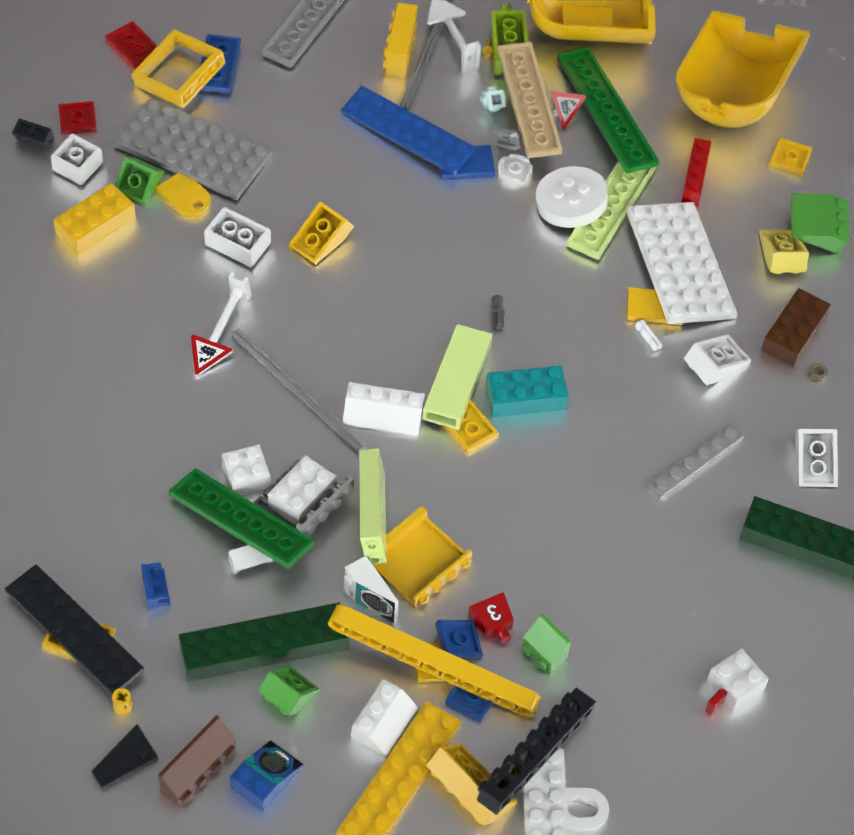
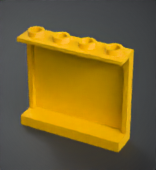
[372,506,472,608]

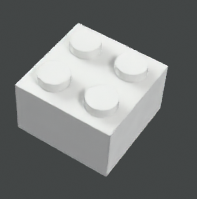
[51,133,103,185]
[222,444,271,496]
[707,649,769,711]

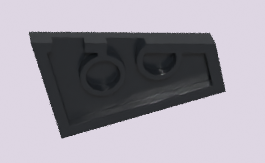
[92,724,158,791]

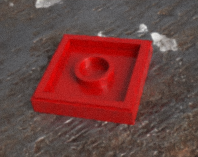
[58,101,97,135]

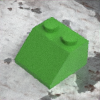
[115,157,164,205]
[521,613,571,674]
[258,665,320,716]

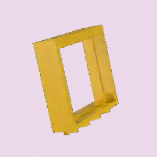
[131,29,226,108]

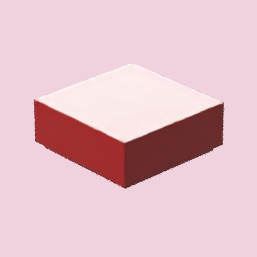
[706,688,727,715]

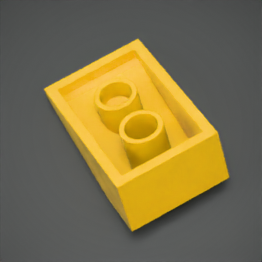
[288,202,354,265]

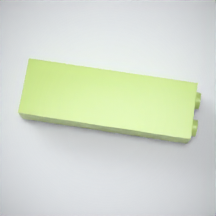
[422,324,493,430]
[359,448,387,564]

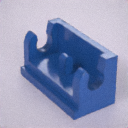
[141,563,170,609]

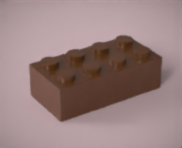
[761,288,831,367]

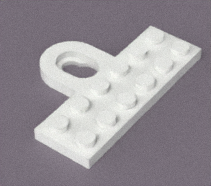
[523,749,609,835]

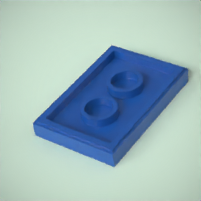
[441,145,495,179]

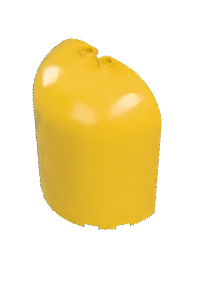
[527,0,655,44]
[676,10,810,128]

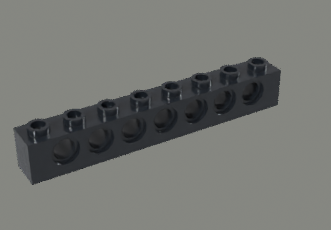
[476,687,596,815]

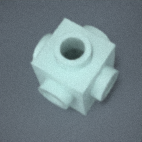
[481,86,507,112]

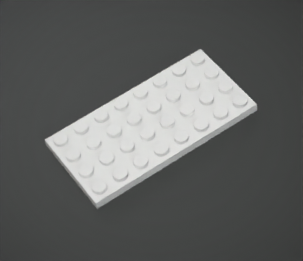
[626,202,738,324]

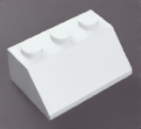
[351,679,419,758]

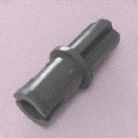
[491,295,505,330]

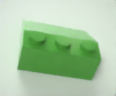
[791,193,849,254]

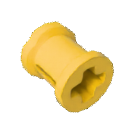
[112,688,132,714]

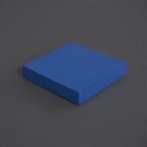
[435,620,483,659]
[445,686,493,723]

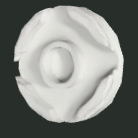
[497,154,533,185]

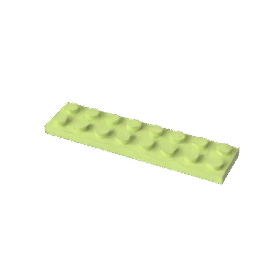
[566,159,660,260]

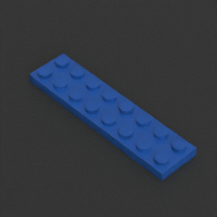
[341,85,475,176]

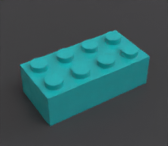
[486,365,569,417]

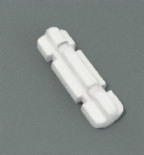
[635,319,662,351]

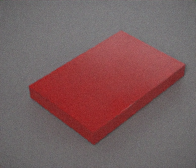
[105,21,157,70]

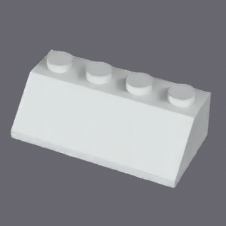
[342,382,425,438]

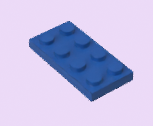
[200,34,241,94]

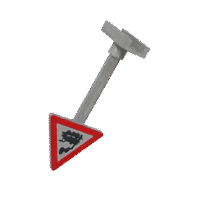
[492,91,586,151]

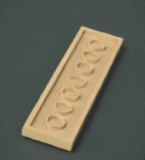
[497,42,563,158]

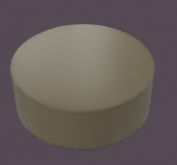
[808,363,828,382]

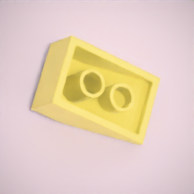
[759,229,809,274]

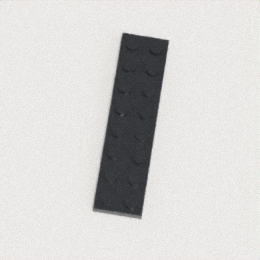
[4,564,145,696]

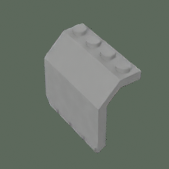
[253,459,355,535]

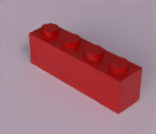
[681,137,712,207]

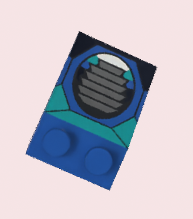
[230,740,303,812]

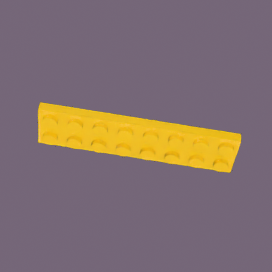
[336,701,462,835]

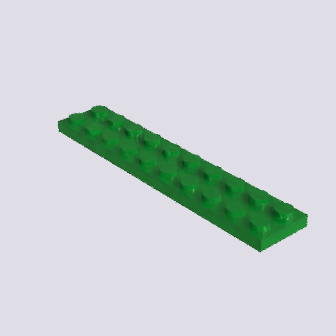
[557,46,659,174]

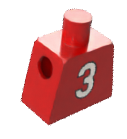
[468,592,514,643]

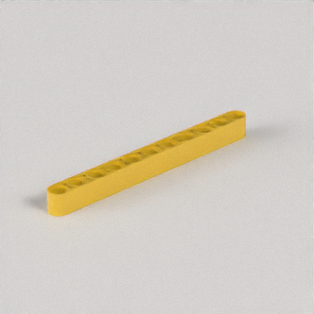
[328,604,541,718]

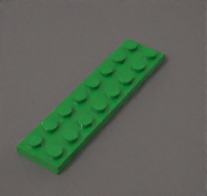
[168,468,315,569]

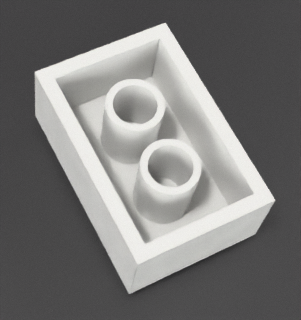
[204,207,271,268]
[268,455,336,526]

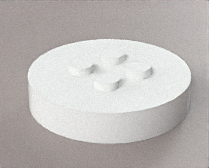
[536,166,608,228]

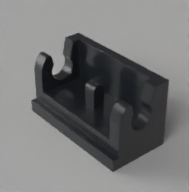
[12,118,55,149]

